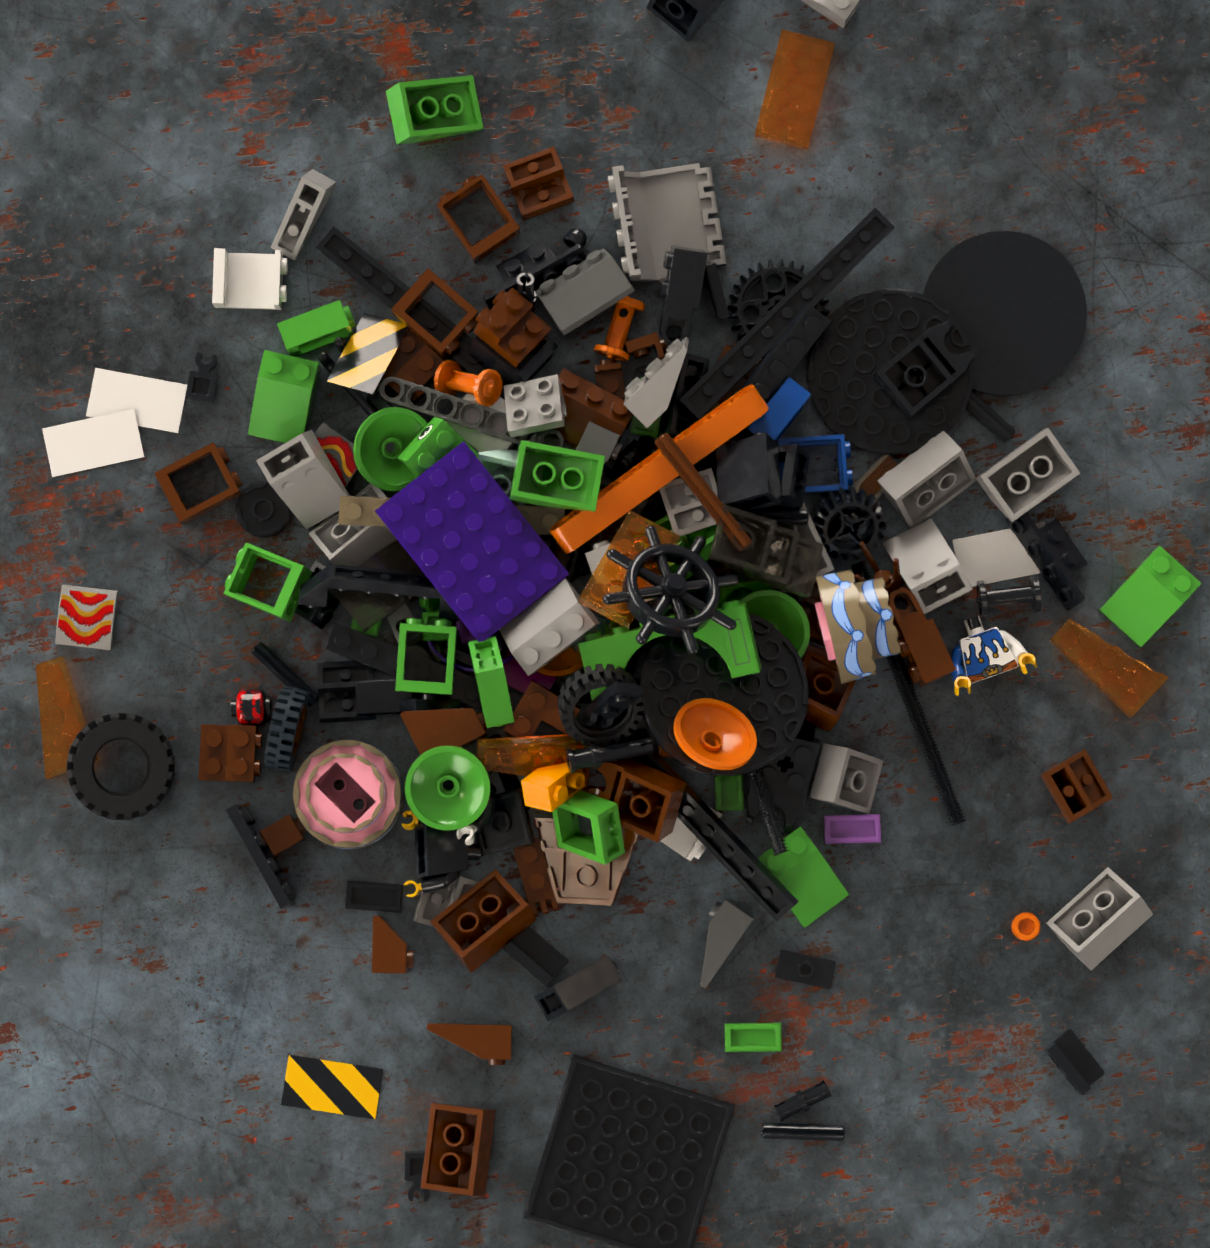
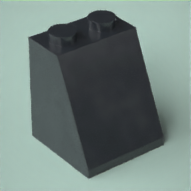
[646,0,724,42]

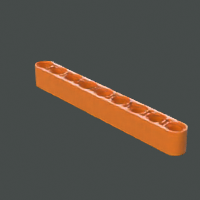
[549,384,769,554]

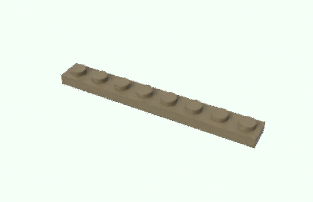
[338,496,565,535]

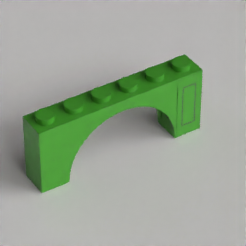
[578,600,762,701]

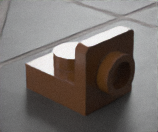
[625,332,667,361]
[594,359,625,400]

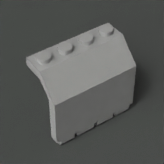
[608,163,727,282]

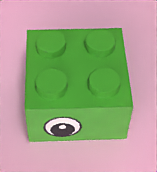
[397,417,479,477]

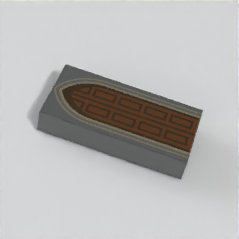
[847,454,898,502]

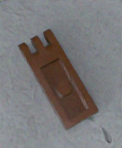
[513,837,559,917]

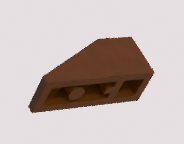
[427,1023,512,1065]

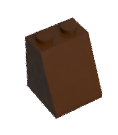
[400,708,489,755]

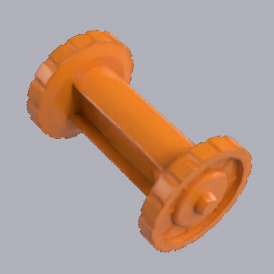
[593,296,646,362]
[434,360,503,406]

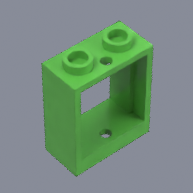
[277,300,356,357]
[223,543,313,622]
[395,618,458,695]
[468,636,514,728]
[552,790,625,865]

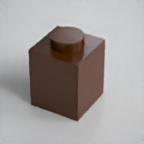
[260,814,306,856]

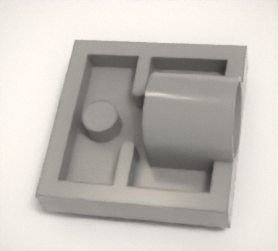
[504,374,567,438]

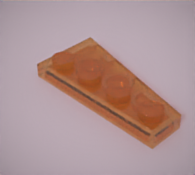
[1049,619,1169,718]
[36,656,100,780]
[477,734,591,785]

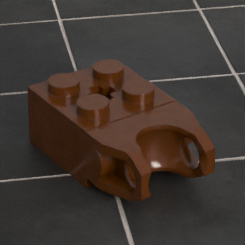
[888,587,956,687]
[582,758,686,843]

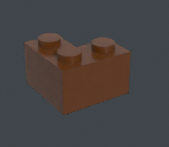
[503,679,581,744]

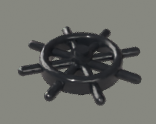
[603,525,739,655]

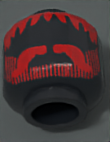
[231,689,272,726]

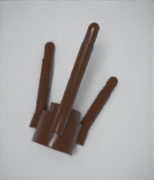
[854,541,903,597]

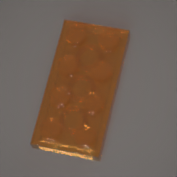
[754,29,835,150]
[578,510,680,629]

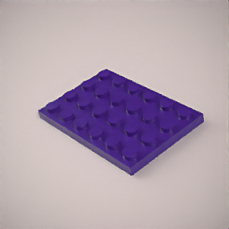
[375,441,569,642]

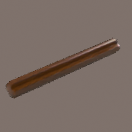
[655,433,752,551]

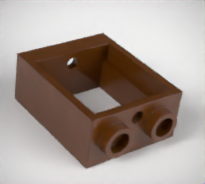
[437,174,520,264]
[391,268,479,358]
[154,442,243,525]

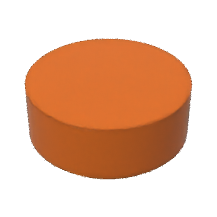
[1011,913,1040,941]

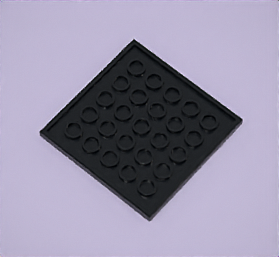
[523,1054,735,1248]

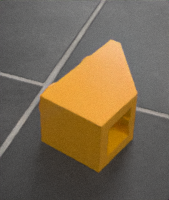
[521,763,585,812]

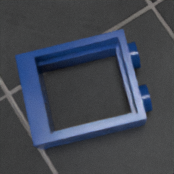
[745,377,811,442]
[777,434,853,496]

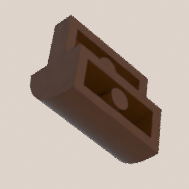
[1040,749,1113,824]

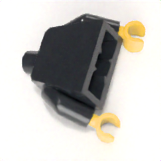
[401,810,481,898]

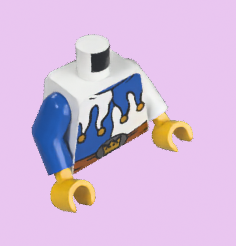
[951,616,1038,696]

